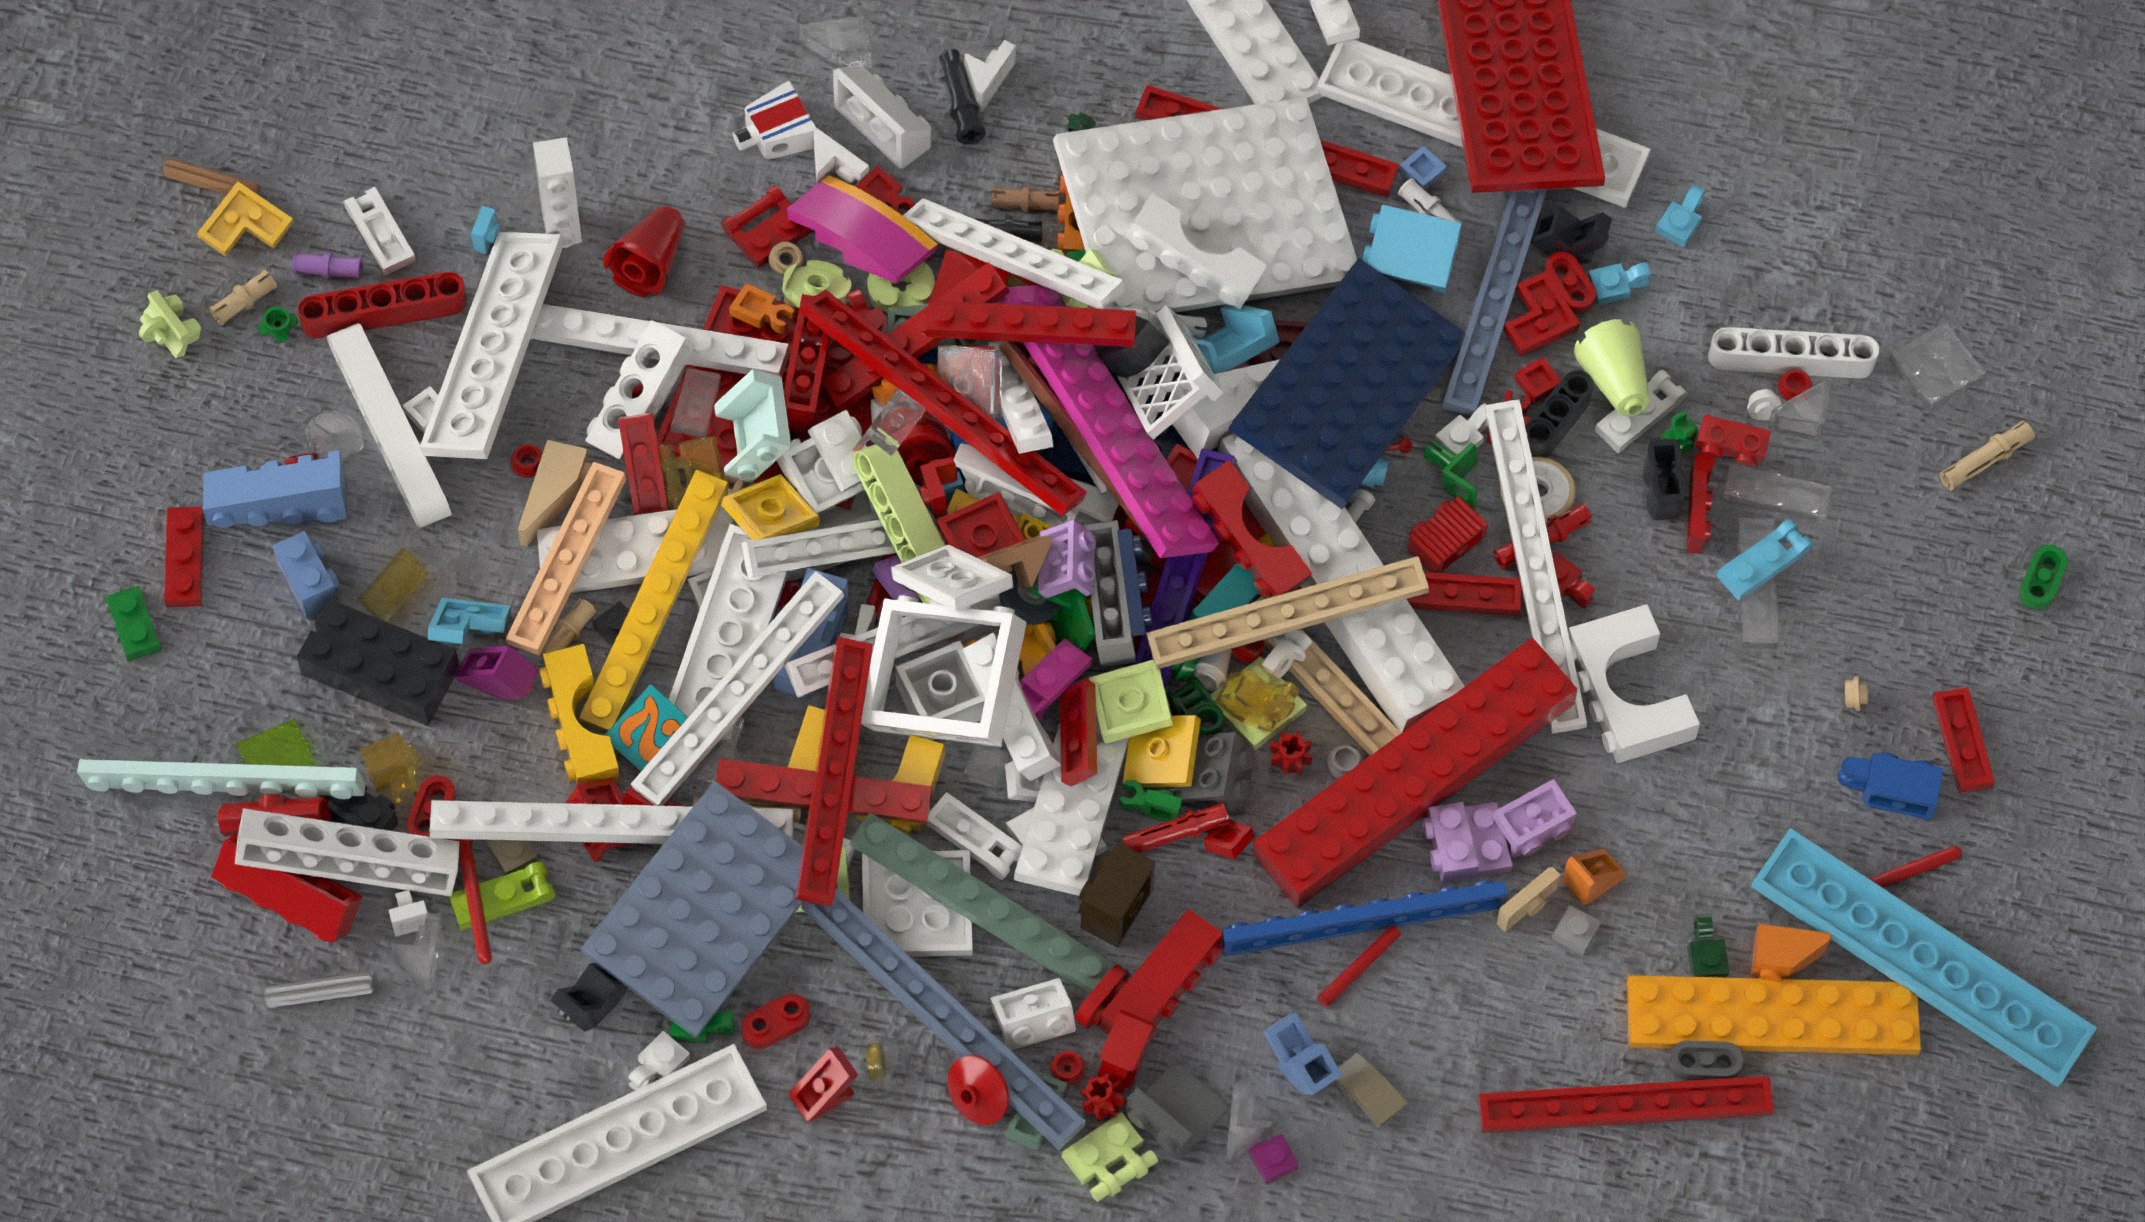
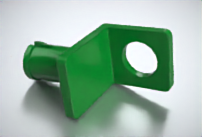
[1424,440,1477,509]

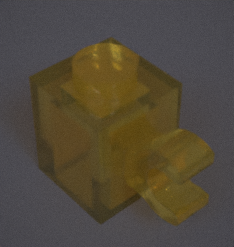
[360,733,419,804]

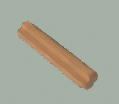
[163,158,261,195]

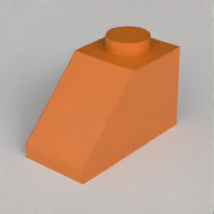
[1751,924,1831,982]

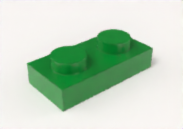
[105,585,161,662]

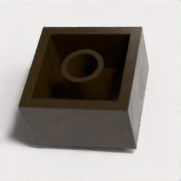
[1078,842,1155,948]

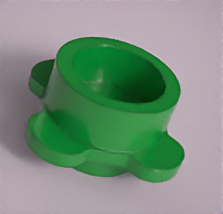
[258,307,298,343]

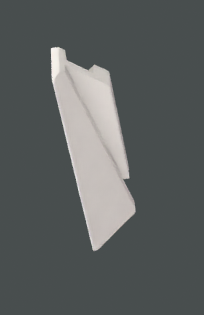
[953,443,1119,527]

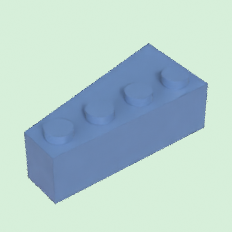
[203,450,347,528]

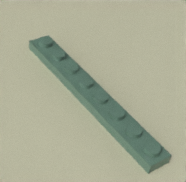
[849,813,1114,994]

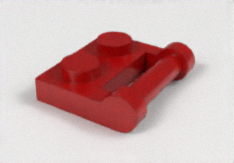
[721,185,811,269]

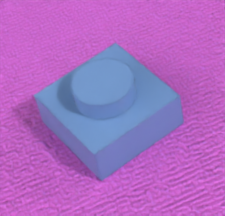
[1399,145,1447,190]

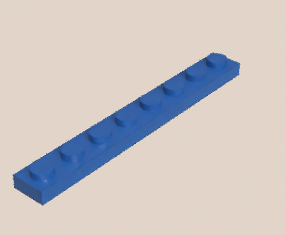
[1221,880,1508,956]

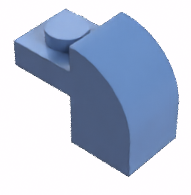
[1262,1012,1342,1095]

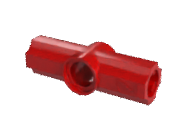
[217,794,331,837]

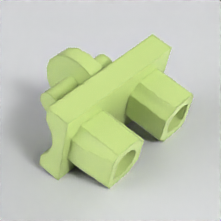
[139,290,201,358]

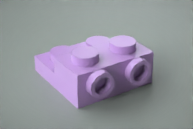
[1422,802,1512,883]

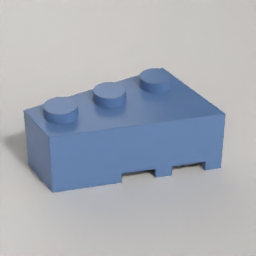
[774,568,849,701]

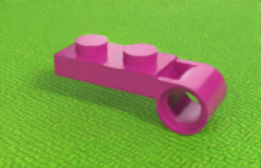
[1020,639,1092,721]

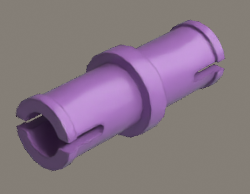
[292,252,364,280]

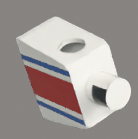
[733,81,817,160]

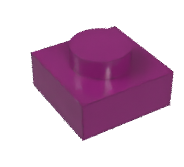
[1249,1133,1299,1184]

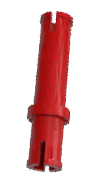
[1493,503,1592,570]
[1122,802,1230,853]

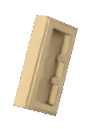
[1496,867,1561,932]

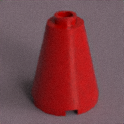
[603,206,685,297]

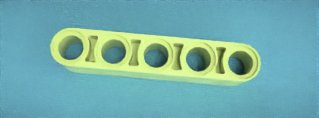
[853,440,945,604]

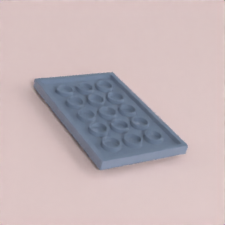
[580,780,803,1039]

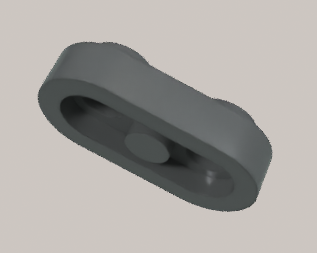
[1669,1041,1744,1080]

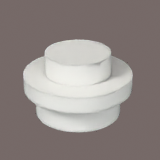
[1747,389,1782,421]

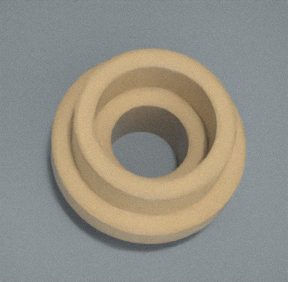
[769,242,803,276]
[1845,676,1868,711]

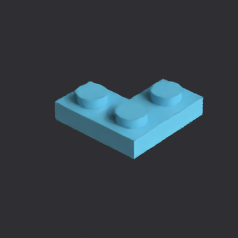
[428,598,511,645]

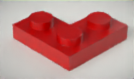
[1503,271,1580,357]

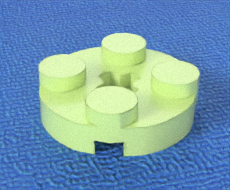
[782,260,851,308]
[867,261,935,313]

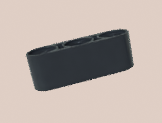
[1525,370,1594,458]

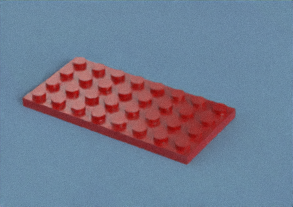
[1437,0,1606,193]

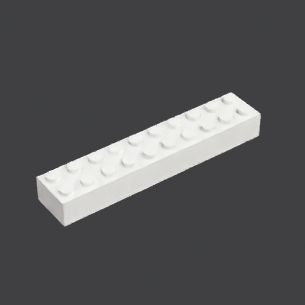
[1218,433,1465,733]

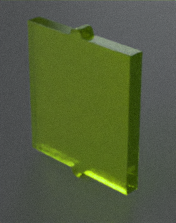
[236,719,316,794]

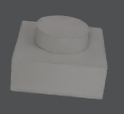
[1552,905,1601,956]

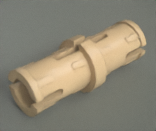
[209,270,277,326]

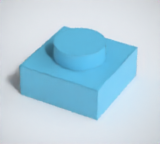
[471,206,500,254]

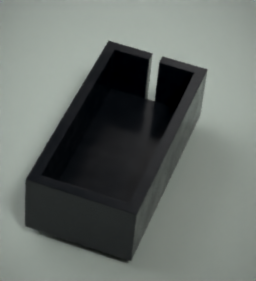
[297,599,459,726]

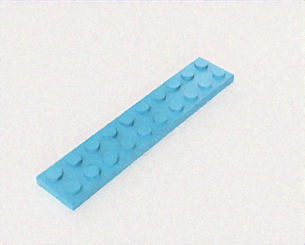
[1750,828,2097,1088]

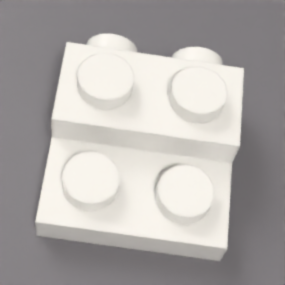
[776,438,865,514]

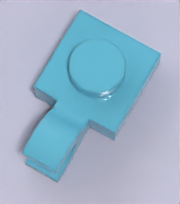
[1655,184,1705,247]
[1588,263,1651,306]

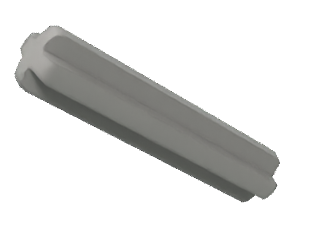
[264,972,373,1008]

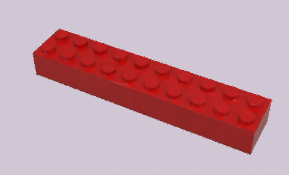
[1253,637,1578,909]

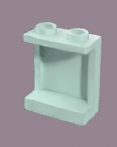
[714,369,791,482]

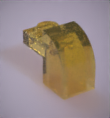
[1215,669,1300,731]

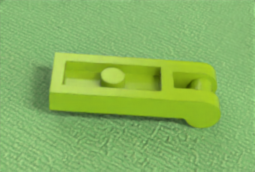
[449,862,556,931]

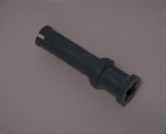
[939,49,986,144]

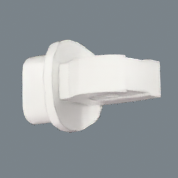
[1262,630,1312,678]

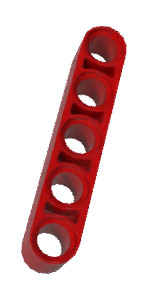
[298,272,467,338]

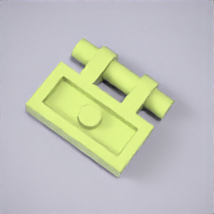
[1062,1112,1158,1202]

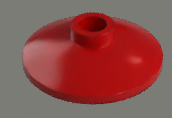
[947,1055,1010,1125]

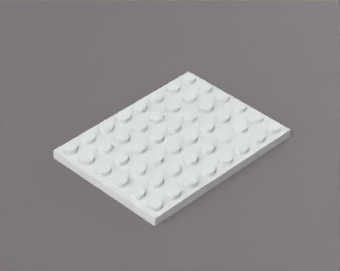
[1053,97,1357,313]

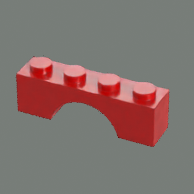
[1191,460,1312,599]

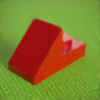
[1097,1009,1155,1090]
[788,1046,858,1122]

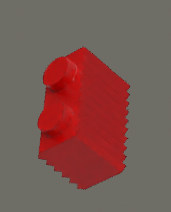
[1407,496,1489,573]

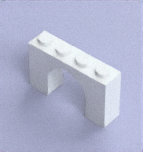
[1568,604,1700,764]

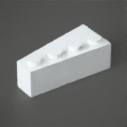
[1169,359,1280,459]

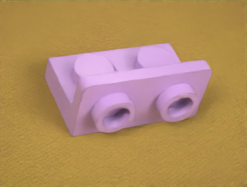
[1038,520,1096,598]
[1492,779,1577,859]

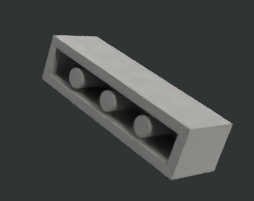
[1083,520,1136,667]

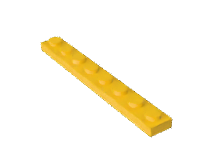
[579,470,729,732]

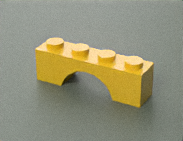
[539,644,620,785]

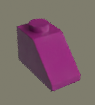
[453,646,539,700]

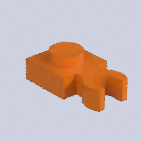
[730,283,794,334]

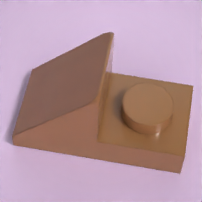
[978,536,1052,588]

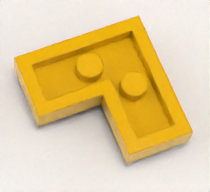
[197,181,294,256]

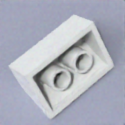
[833,66,931,170]

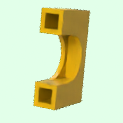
[788,705,946,834]

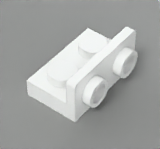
[990,978,1076,1051]

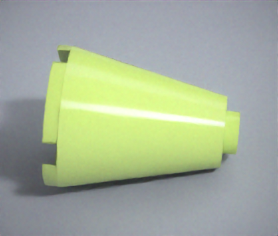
[1574,319,1650,416]

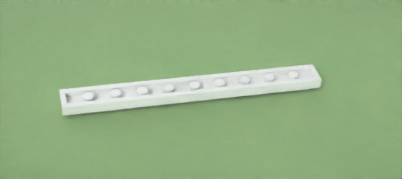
[1485,399,1587,734]
[430,800,793,844]

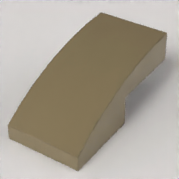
[1333,1053,1408,1128]

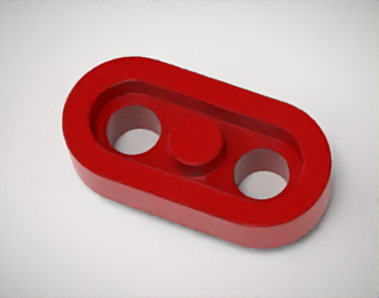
[1544,252,1596,314]
[407,775,456,837]
[1074,964,1130,1029]
[741,994,810,1049]

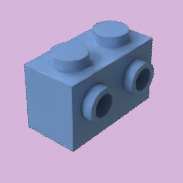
[273,531,340,619]

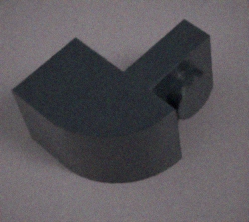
[1530,207,1612,264]
[1096,316,1170,378]
[550,963,628,1032]

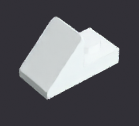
[964,40,1016,112]
[813,129,869,187]

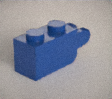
[1837,753,1943,820]

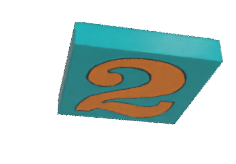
[605,684,688,771]

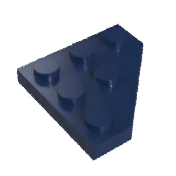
[1117,529,1152,637]

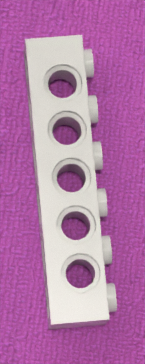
[235,808,459,897]

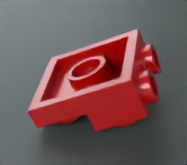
[1695,414,1772,467]

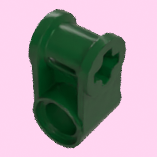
[1166,676,1224,735]

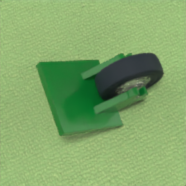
[999,567,1095,652]

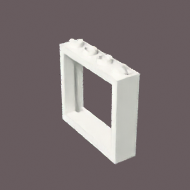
[861,595,1027,747]

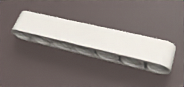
[327,323,451,529]

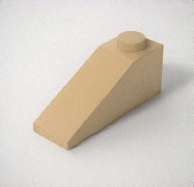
[518,440,592,547]

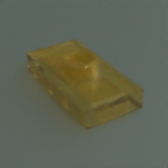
[357,548,429,622]

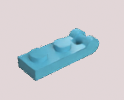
[1716,518,1814,601]

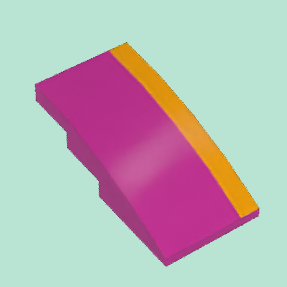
[787,175,938,284]

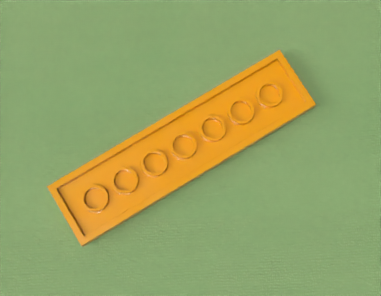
[1626,975,1921,1055]

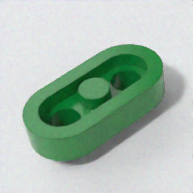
[2019,545,2068,610]

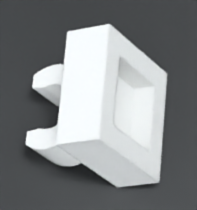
[389,890,430,937]

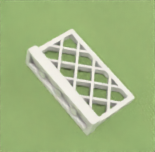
[1117,305,1224,439]

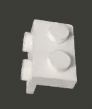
[808,410,867,492]

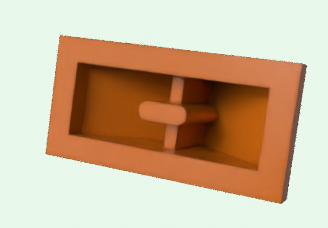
[1562,848,1627,907]

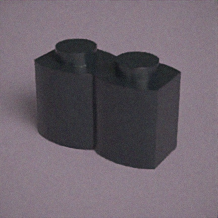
[1643,439,1687,520]

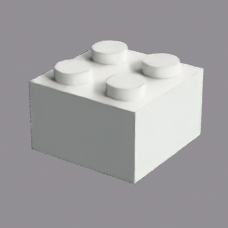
[895,641,985,741]

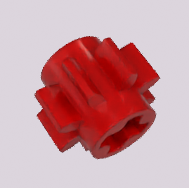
[1270,731,1313,776]
[1080,1073,1127,1122]

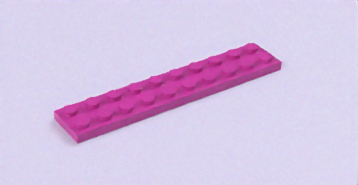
[997,285,1219,558]

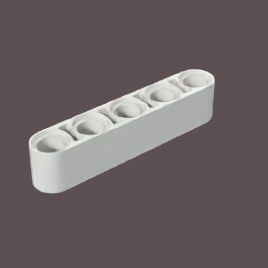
[1708,327,1879,379]

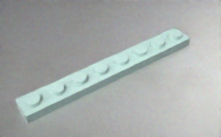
[77,759,366,799]

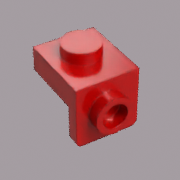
[918,457,958,518]

